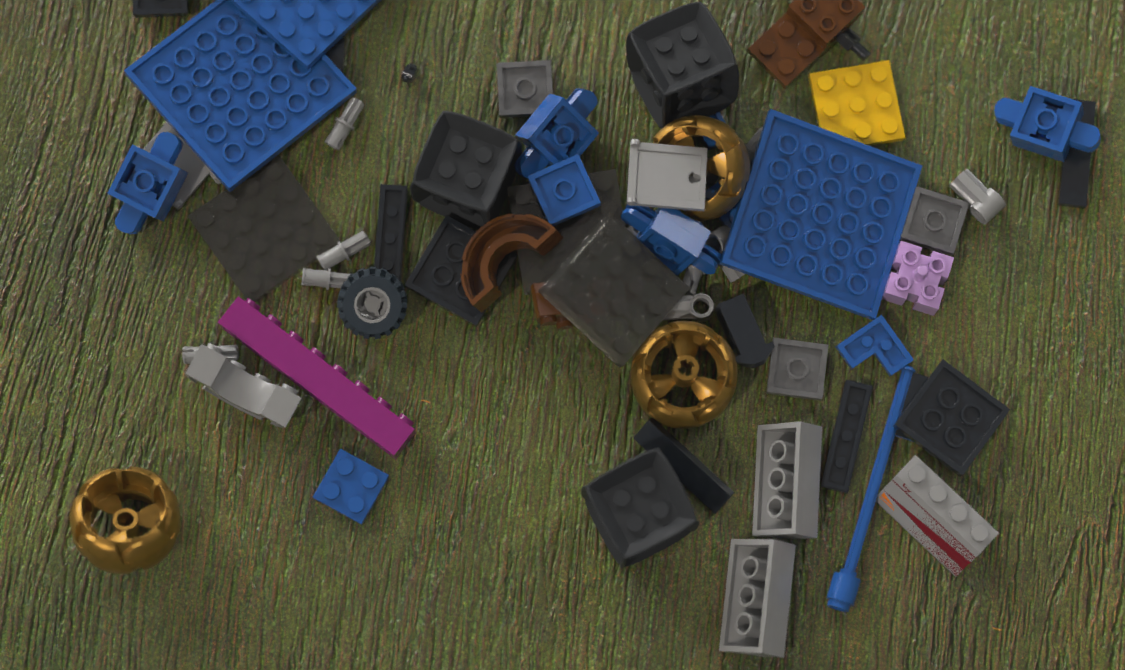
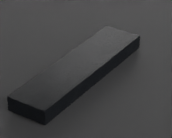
[1057,99,1096,209]
[374,184,408,282]
[820,379,873,494]
[633,417,735,514]

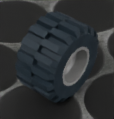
[337,267,407,339]

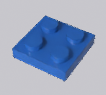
[528,154,601,226]
[313,449,390,525]

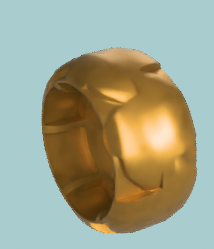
[653,115,750,222]
[631,321,738,429]
[70,466,181,574]

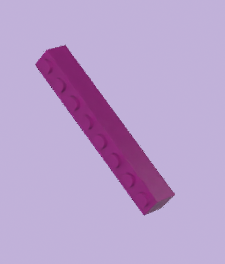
[218,296,416,460]

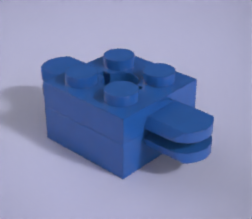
[994,86,1101,162]
[514,88,599,179]
[107,132,188,235]
[621,205,722,276]

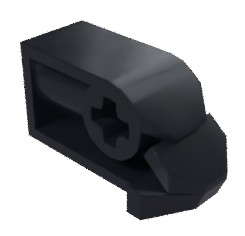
[715,293,775,368]

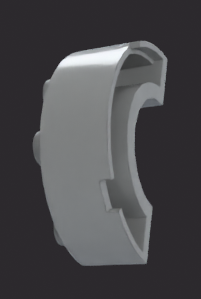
[185,343,301,428]

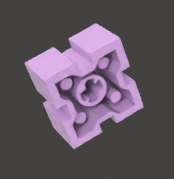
[882,241,954,316]

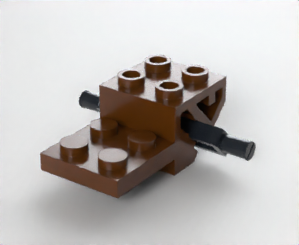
[747,0,871,89]

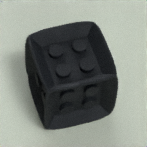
[626,2,739,129]
[410,111,522,229]
[581,448,700,569]

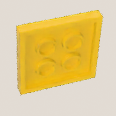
[808,60,905,146]

